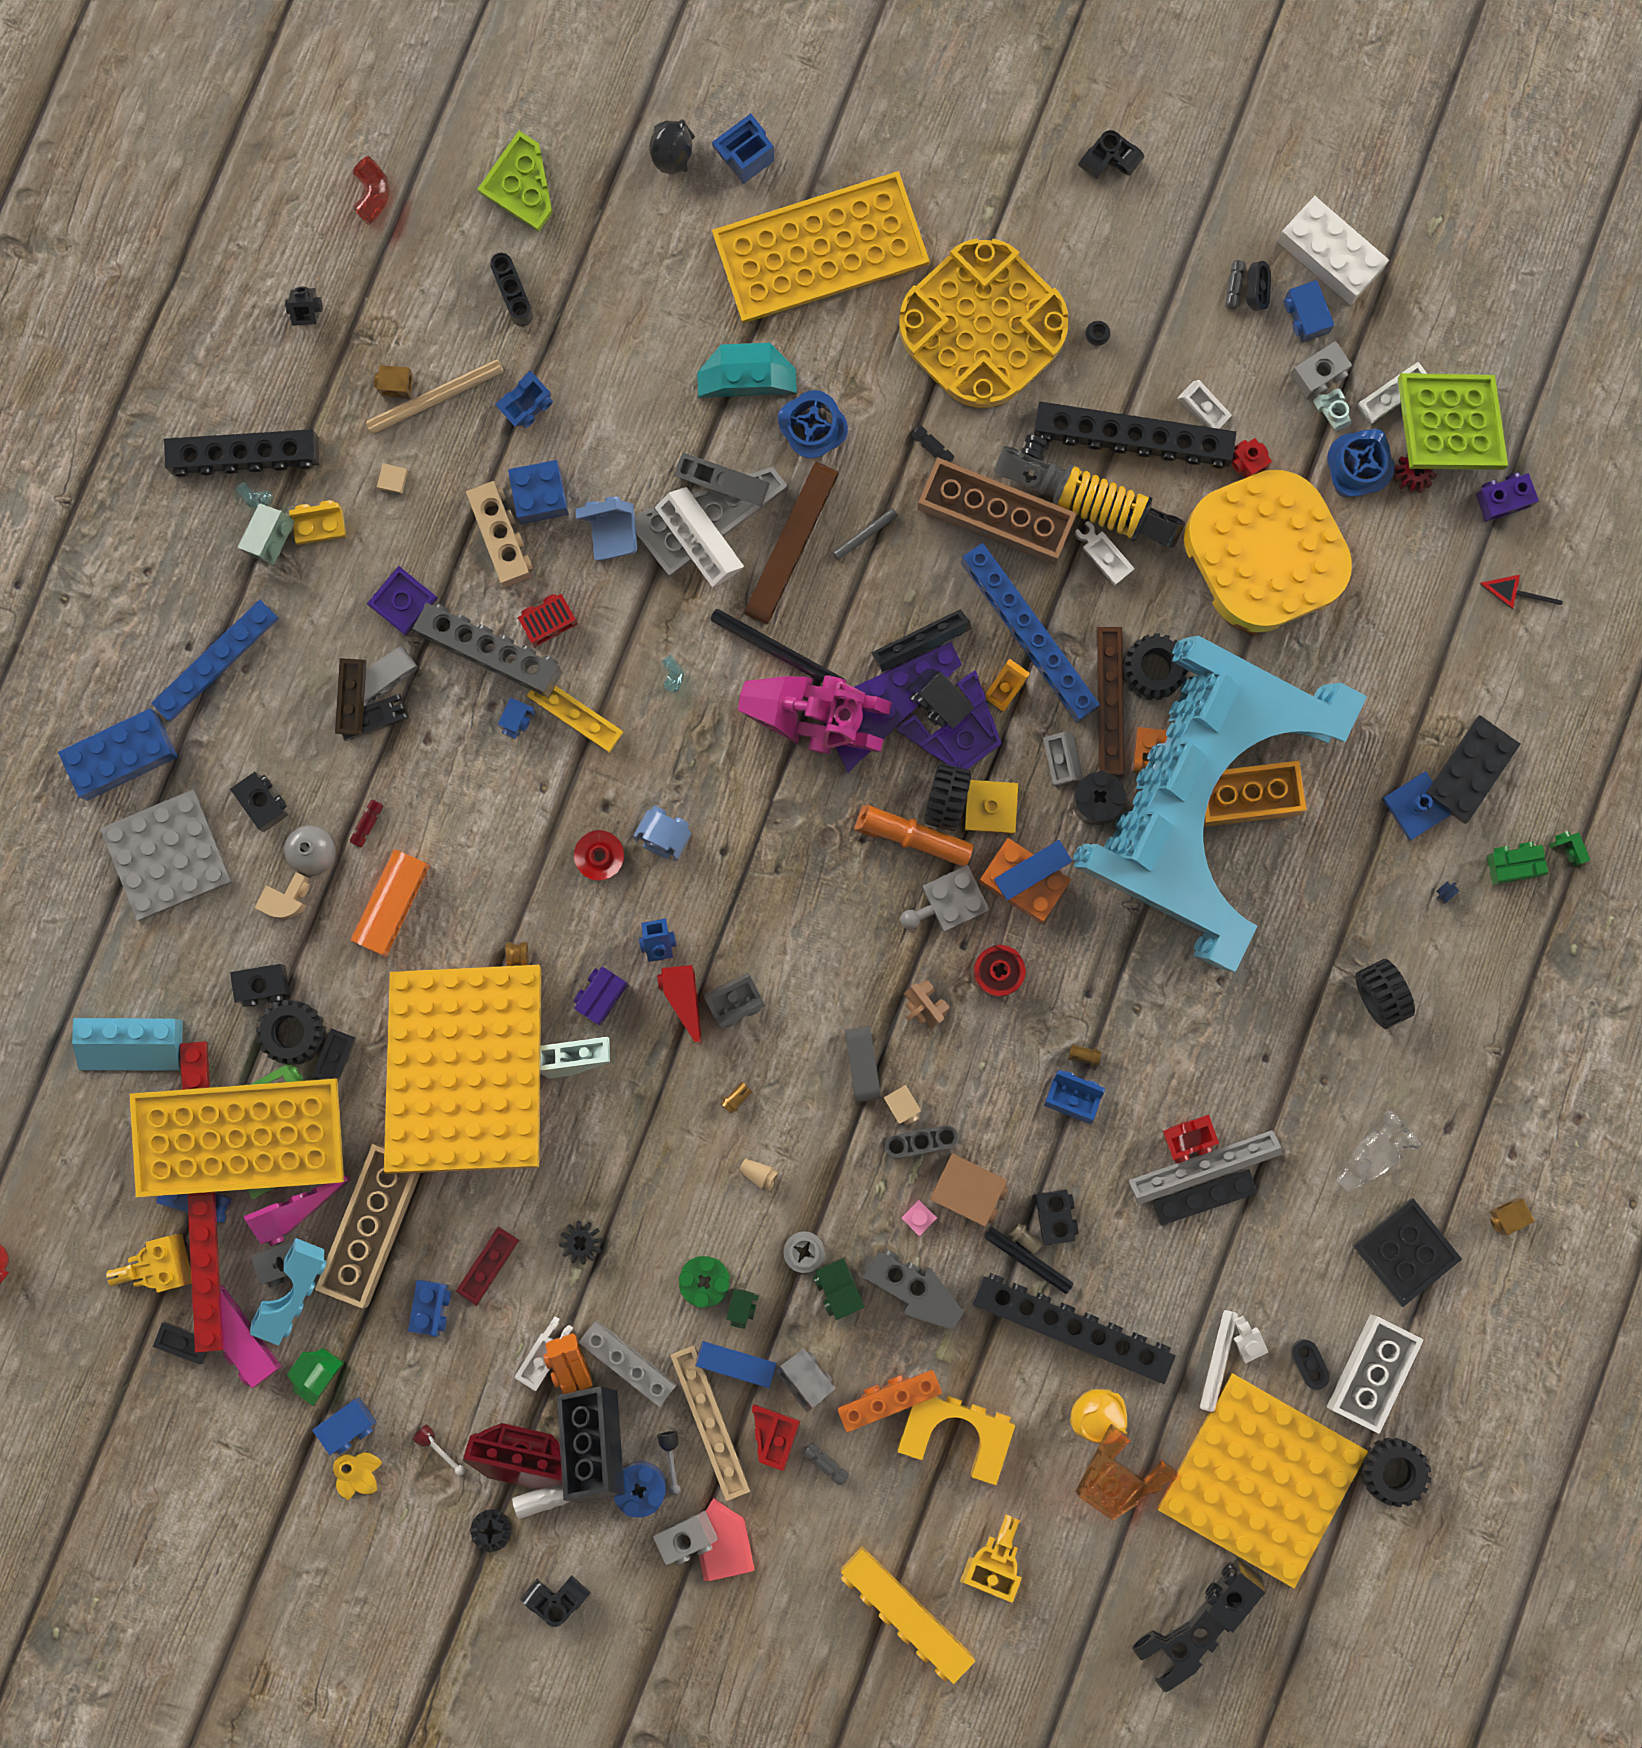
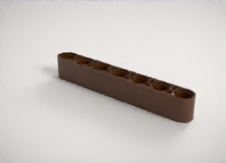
[744,461,839,625]

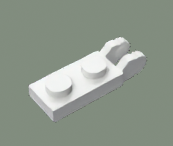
[514,1317,573,1391]

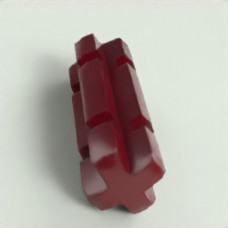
[350,800,383,847]

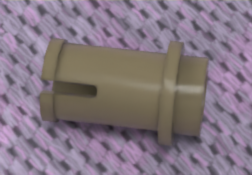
[1009,1223,1043,1255]

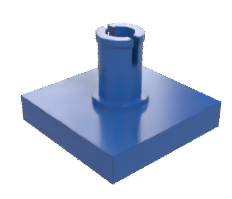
[1382,771,1451,841]

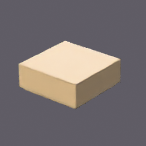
[377,463,408,494]

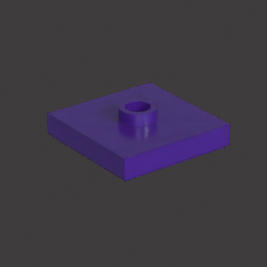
[367,566,438,636]

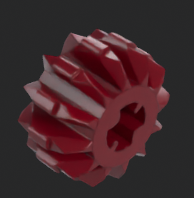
[1394,453,1437,494]

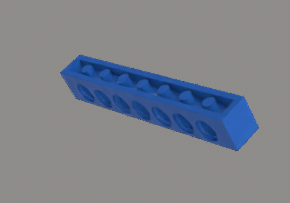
[961,543,1100,723]

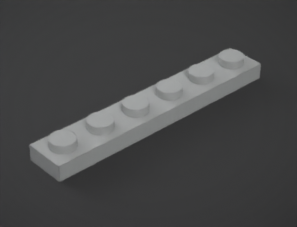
[1129,1130,1283,1205]

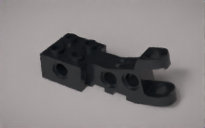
[1132,1558,1266,1692]

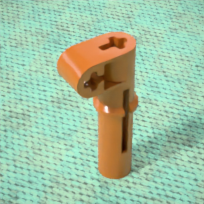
[854,805,973,867]

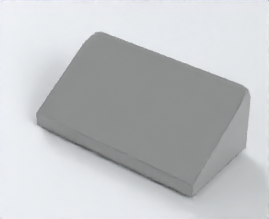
[1043,731,1083,786]

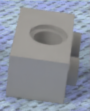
[1290,341,1352,399]
[653,1511,718,1566]

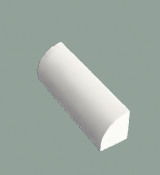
[655,487,744,588]

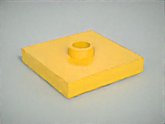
[965,780,1018,834]

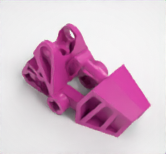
[738,676,892,754]

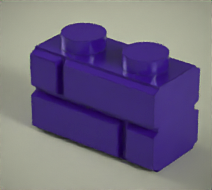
[573,966,628,1026]

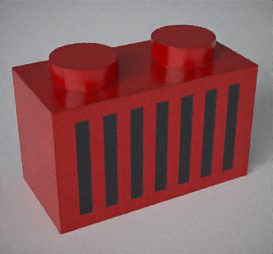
[517,594,578,648]

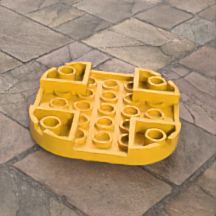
[899,238,1068,408]
[1184,470,1352,632]

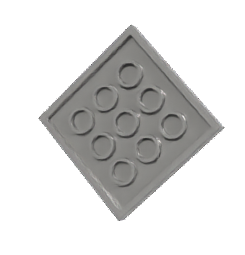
[100,789,233,921]

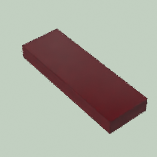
[455,1226,520,1306]

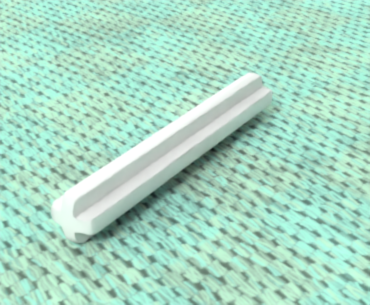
[1200,1310,1238,1412]

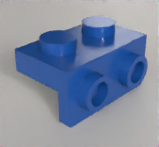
[1044,1070,1105,1124]

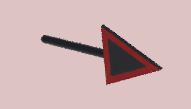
[1479,575,1563,609]

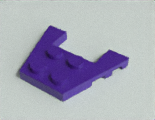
[897,670,1001,769]

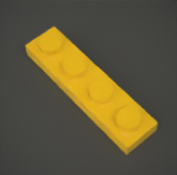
[527,686,624,753]

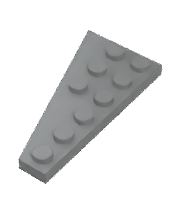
[634,467,788,577]

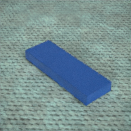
[993,840,1073,901]
[695,1341,776,1388]

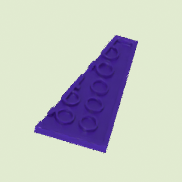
[823,642,962,773]

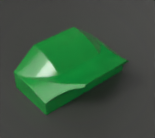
[287,1348,344,1406]

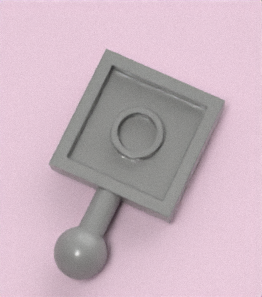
[900,865,989,932]

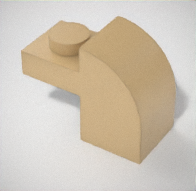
[254,872,310,919]

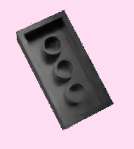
[557,1386,625,1503]

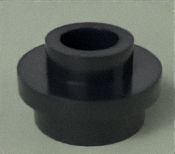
[1085,321,1110,346]

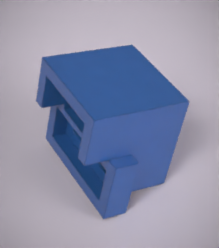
[712,113,775,184]

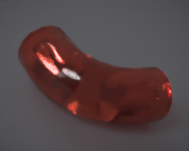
[353,156,390,225]

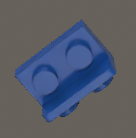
[408,1280,451,1337]

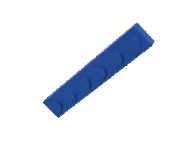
[151,600,279,722]

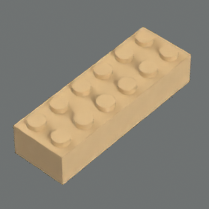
[315,1144,420,1309]

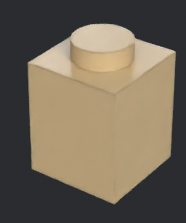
[883,1085,921,1126]

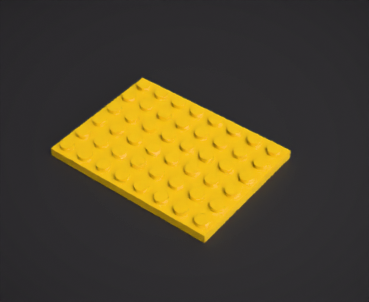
[384,965,541,1174]

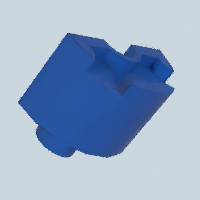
[495,370,553,428]

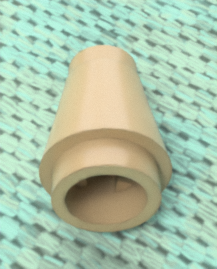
[739,1159,779,1191]

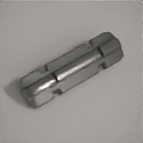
[1225,260,1246,309]
[803,1443,849,1485]

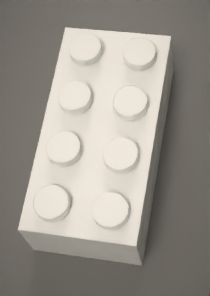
[1277,196,1389,305]
[1327,1314,1424,1434]

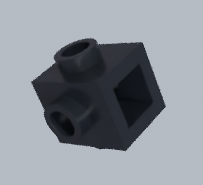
[285,286,323,326]

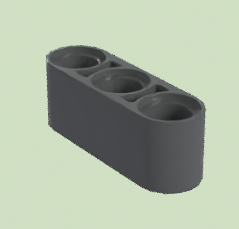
[845,1026,881,1103]
[885,1126,958,1158]

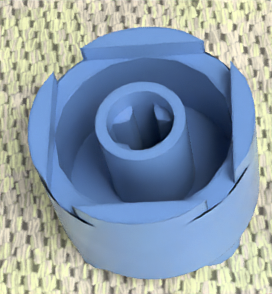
[633,806,691,861]

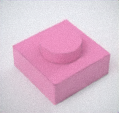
[901,1200,937,1236]

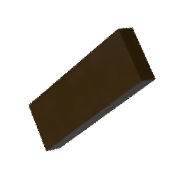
[335,658,367,736]

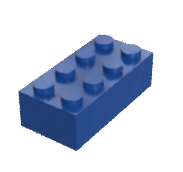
[58,708,178,801]

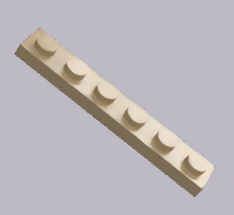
[670,1345,751,1501]

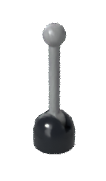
[657,1431,681,1495]

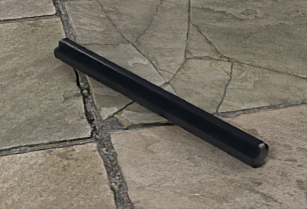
[710,609,844,683]

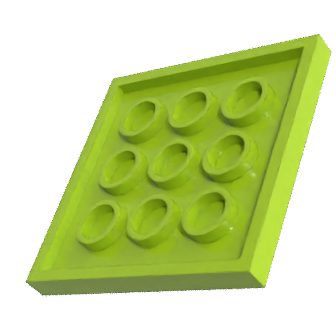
[1398,373,1508,470]

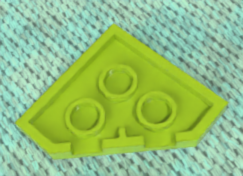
[477,130,553,232]

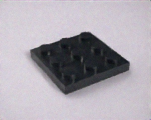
[1352,1198,1462,1307]

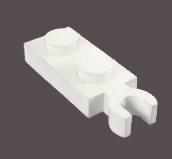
[1075,521,1135,586]

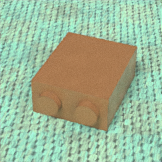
[929,1153,1009,1227]

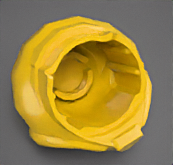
[1070,1389,1127,1443]

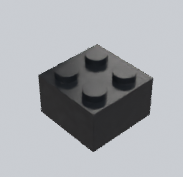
[906,668,974,729]

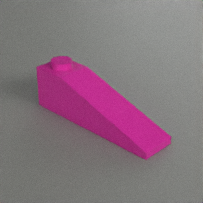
[244,1175,352,1247]

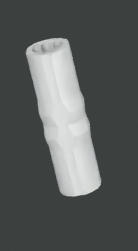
[512,1485,569,1519]

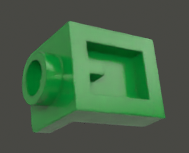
[1549,831,1590,866]

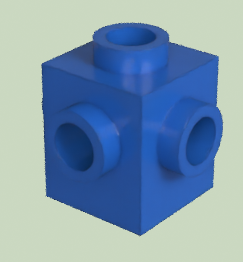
[639,919,677,962]

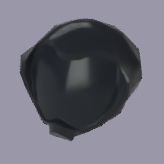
[649,119,695,175]

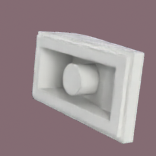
[1177,380,1232,429]

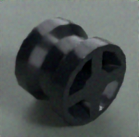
[1020,434,1049,461]

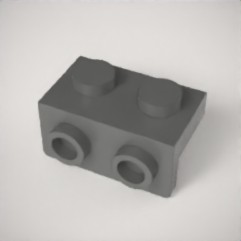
[703,972,765,1028]

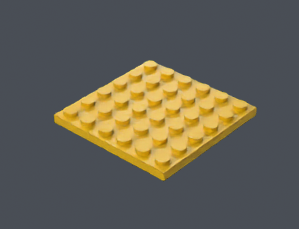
[1157,1373,1368,1588]

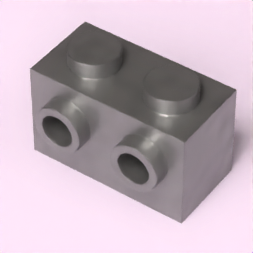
[775,1348,835,1412]

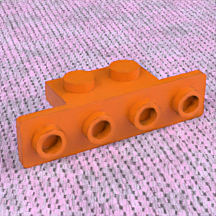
[838,1370,942,1432]

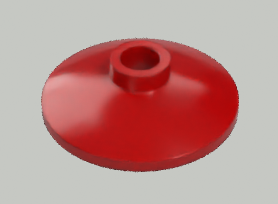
[574,830,624,881]

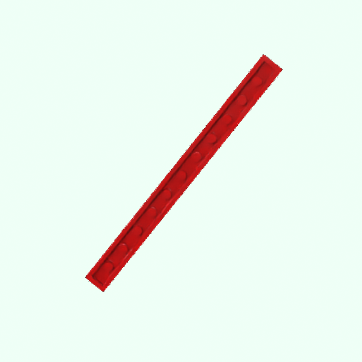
[180,1041,224,1353]

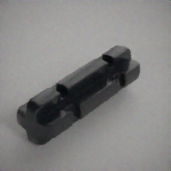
[912,425,954,462]

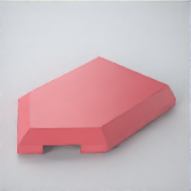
[699,1498,755,1581]

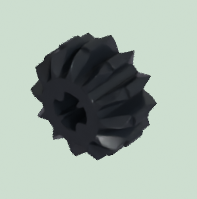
[559,1221,603,1265]

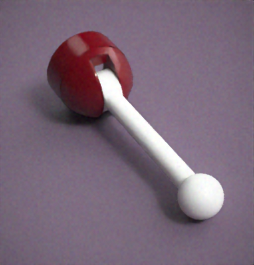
[412,1424,465,1476]

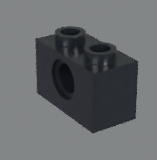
[230,772,288,832]
[230,964,290,1007]

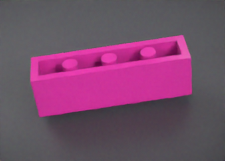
[191,1284,282,1388]

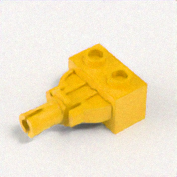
[106,1233,192,1292]
[960,1514,1022,1603]

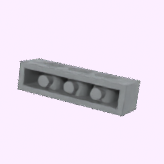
[578,1320,677,1407]

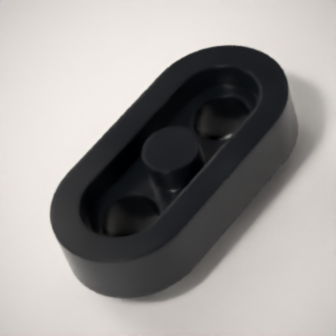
[1246,261,1271,311]
[1291,1339,1330,1390]

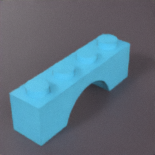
[250,1238,327,1346]

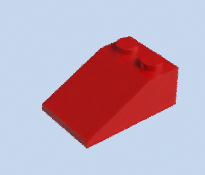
[657,965,702,1044]

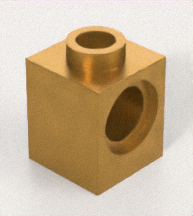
[374,365,413,399]
[1489,1198,1535,1235]

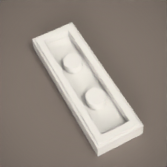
[1357,362,1427,425]

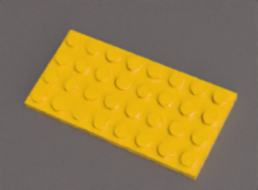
[712,171,930,324]
[129,1078,344,1197]

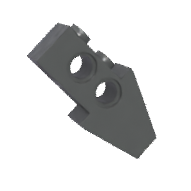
[864,1249,964,1330]

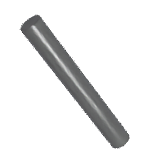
[833,508,898,560]

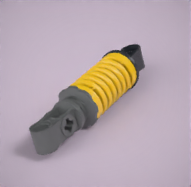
[994,446,1185,548]

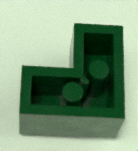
[813,1257,865,1320]

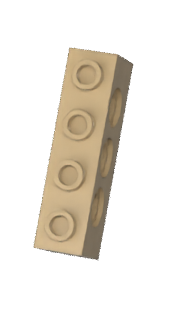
[466,481,533,588]

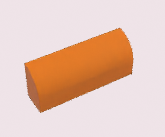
[350,849,430,957]

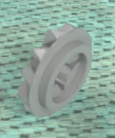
[784,1231,825,1273]

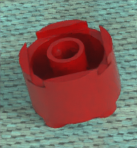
[973,945,1026,997]

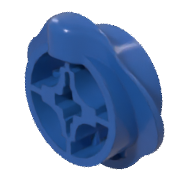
[778,390,848,459]
[1327,429,1394,497]

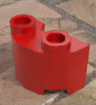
[1162,1115,1219,1164]

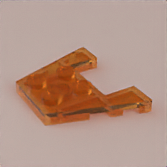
[1075,1424,1181,1521]

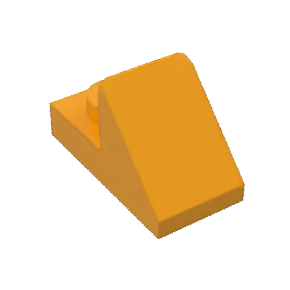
[985,659,1030,712]

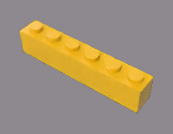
[841,1546,975,1684]

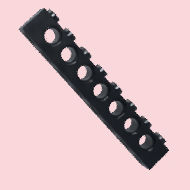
[1033,401,1237,469]
[971,1273,1176,1385]

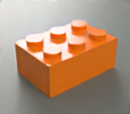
[978,838,1072,924]

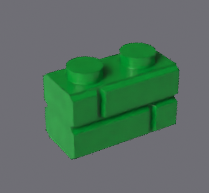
[1487,841,1548,885]

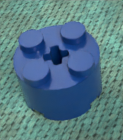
[614,1461,667,1518]

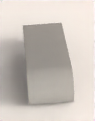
[364,646,418,706]

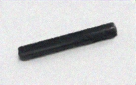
[984,1227,1074,1294]

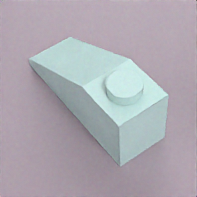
[540,1037,610,1079]

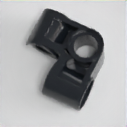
[1078,130,1145,179]
[520,1575,591,1627]

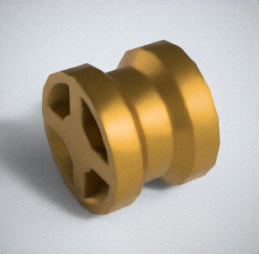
[505,942,529,966]

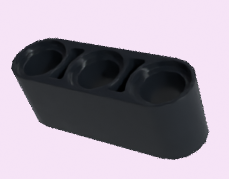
[490,252,533,326]

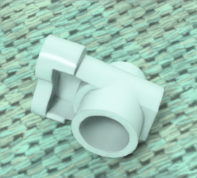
[1313,388,1352,431]

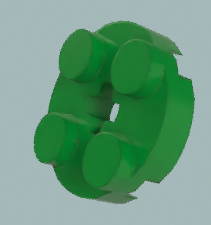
[679,1256,730,1308]

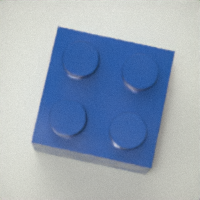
[508,460,569,524]

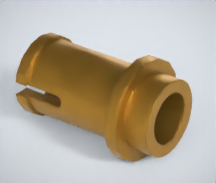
[1068,1044,1102,1067]
[720,1081,753,1114]

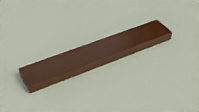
[1096,627,1125,777]

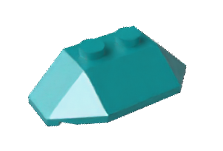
[697,343,797,398]

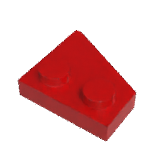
[752,1404,801,1471]

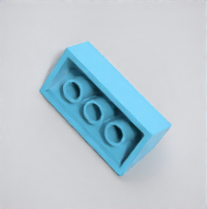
[72,1018,183,1071]

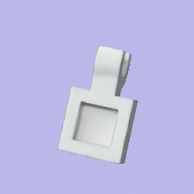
[1233,1316,1268,1364]

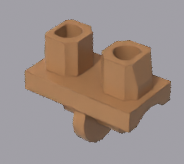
[903,980,950,1029]

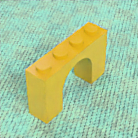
[897,1396,1015,1485]

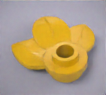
[333,1452,382,1500]

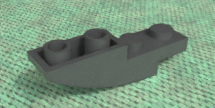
[674,452,770,507]

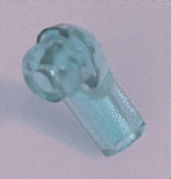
[236,482,273,508]
[662,655,684,692]

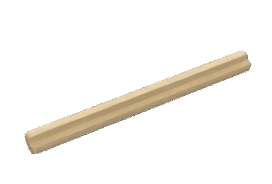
[366,360,503,434]

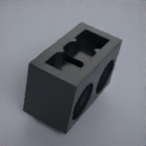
[1035,1189,1079,1246]

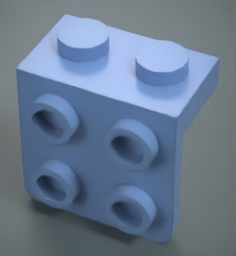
[575,497,637,561]

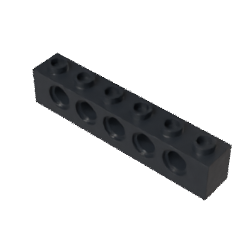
[164,429,319,477]

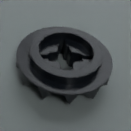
[470,1509,512,1552]

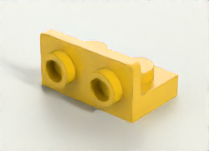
[289,500,346,545]

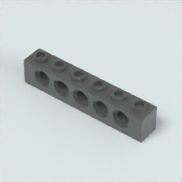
[413,603,562,699]

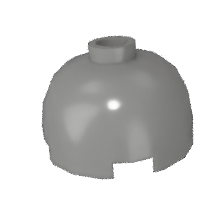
[284,825,336,876]

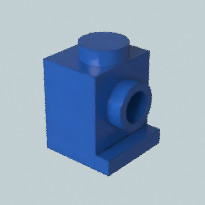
[498,697,536,739]

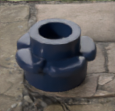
[1436,881,1460,904]

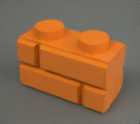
[543,1333,593,1394]

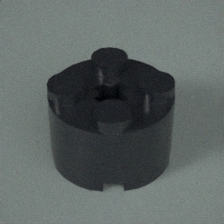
[1073,771,1126,825]

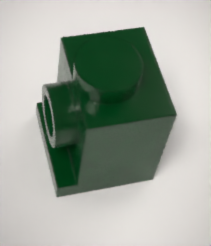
[726,1288,759,1329]

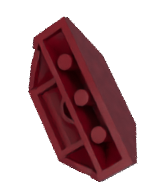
[463,1423,562,1490]

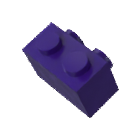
[1476,472,1539,522]

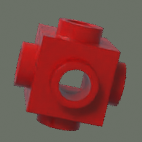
[1231,438,1273,478]

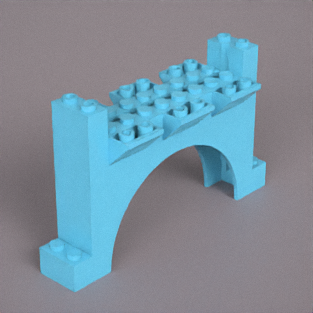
[1073,636,1367,972]

